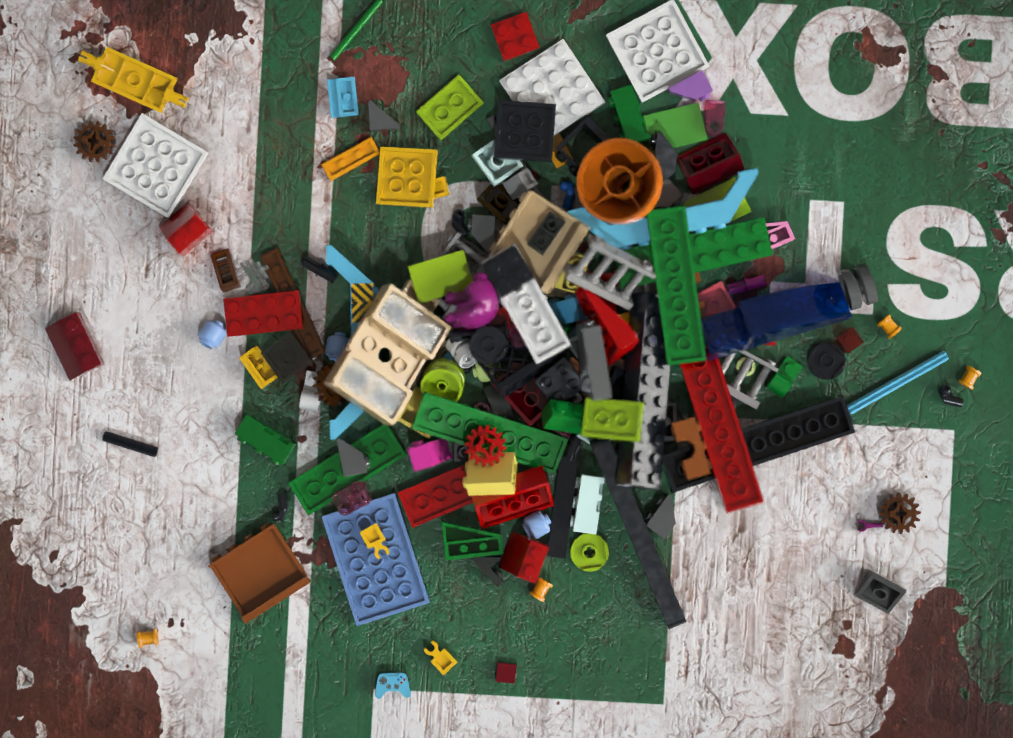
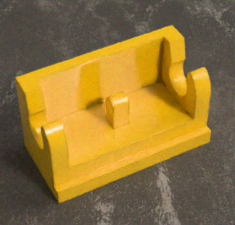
[239,346,280,389]

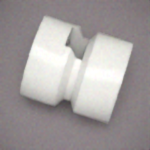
[446,338,476,368]

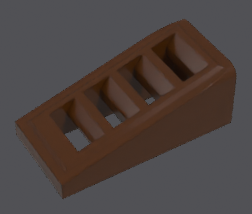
[210,249,241,293]

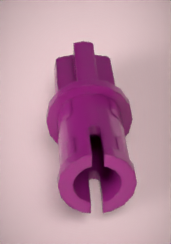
[727,274,766,295]

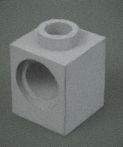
[503,168,538,200]

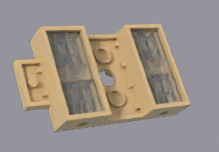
[324,279,451,425]

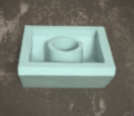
[471,139,523,186]

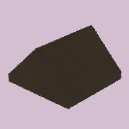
[477,183,521,225]

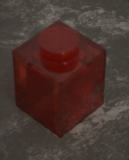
[834,327,864,354]

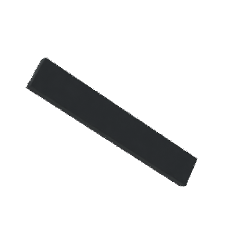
[546,443,581,559]

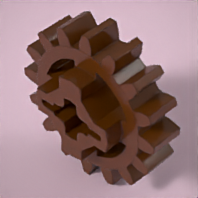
[73,121,116,163]
[312,364,348,407]
[878,492,921,534]

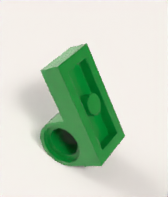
[765,356,803,398]

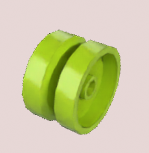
[420,358,466,402]

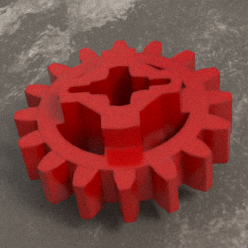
[464,425,507,468]

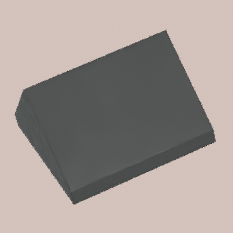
[855,570,907,614]

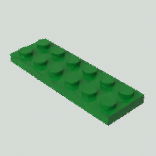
[288,424,406,516]

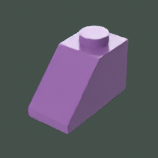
[667,70,713,102]

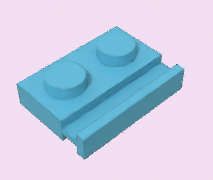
[327,77,359,118]

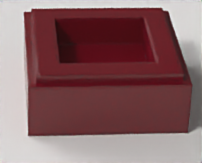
[496,662,517,684]

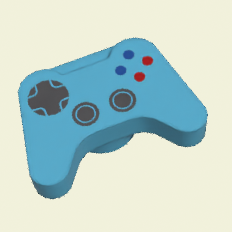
[375,672,411,699]

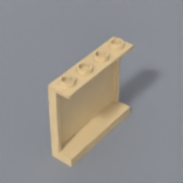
[489,190,591,294]

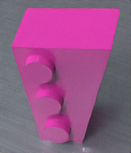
[408,438,452,471]

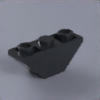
[650,129,678,181]

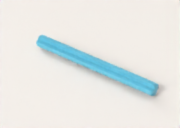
[847,351,949,414]

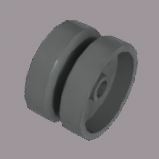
[838,263,878,311]

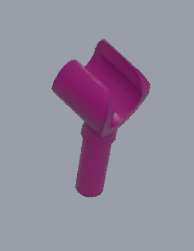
[857,520,883,532]

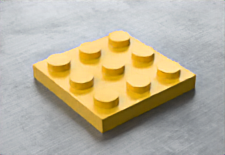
[376,147,438,208]

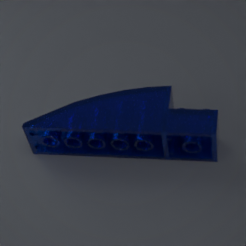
[701,282,852,361]

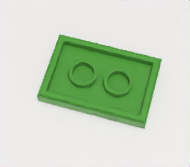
[643,102,708,153]

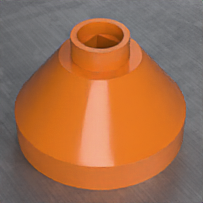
[577,138,663,225]

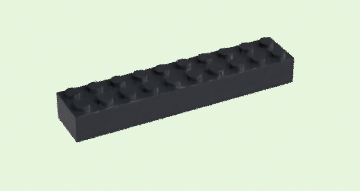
[616,292,670,490]
[662,396,855,493]

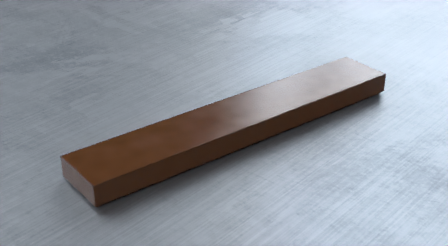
[260,248,325,360]

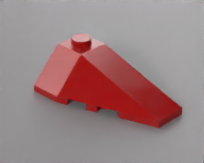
[575,286,639,365]

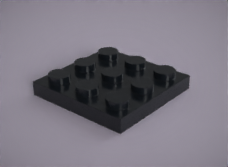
[494,100,556,163]

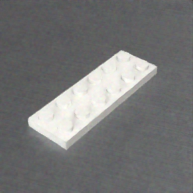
[481,243,571,364]

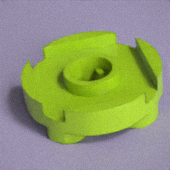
[570,533,609,572]

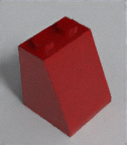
[159,202,213,256]
[499,531,549,584]

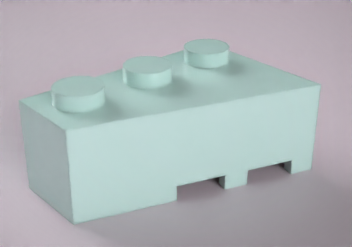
[570,473,605,534]

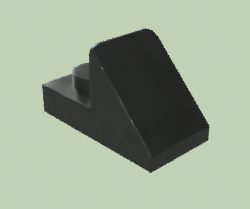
[472,556,503,587]

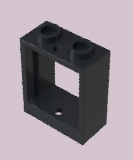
[553,116,611,176]

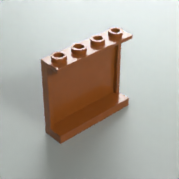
[208,523,311,624]

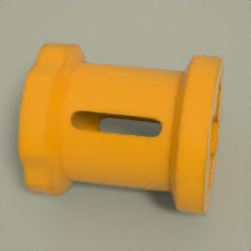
[877,314,902,339]
[957,365,982,390]
[529,577,553,602]
[136,628,159,648]

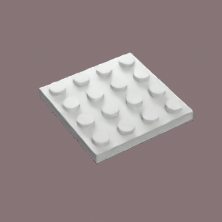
[606,0,710,103]
[499,39,605,136]
[103,113,209,218]

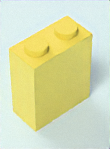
[463,452,518,496]

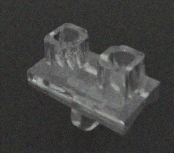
[235,258,270,295]

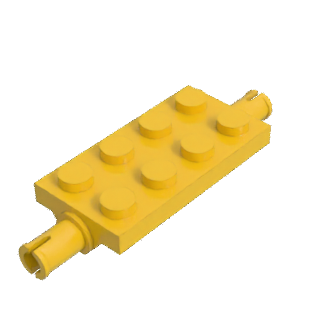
[78,46,189,113]

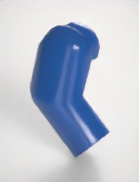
[560,181,575,210]

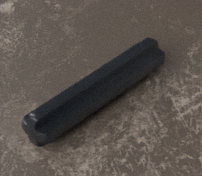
[102,431,158,457]

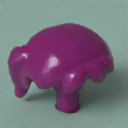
[445,272,499,329]

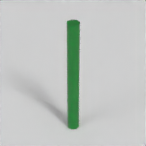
[329,0,383,61]

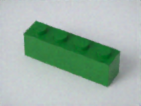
[541,399,585,434]

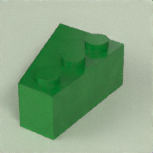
[607,85,651,144]
[235,414,297,465]
[441,521,503,560]

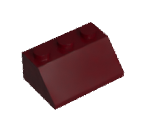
[676,132,745,195]
[45,312,105,381]
[491,358,549,426]

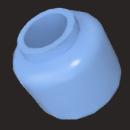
[198,320,227,349]
[325,332,350,362]
[522,511,552,539]

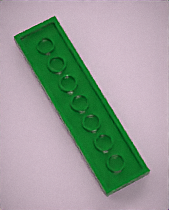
[647,206,706,365]
[615,217,773,289]
[411,391,568,474]

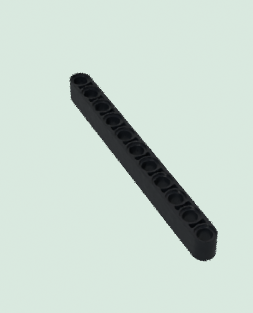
[589,438,687,630]

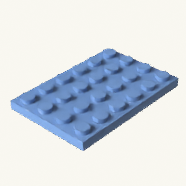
[322,493,430,626]

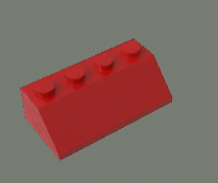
[471,466,554,529]

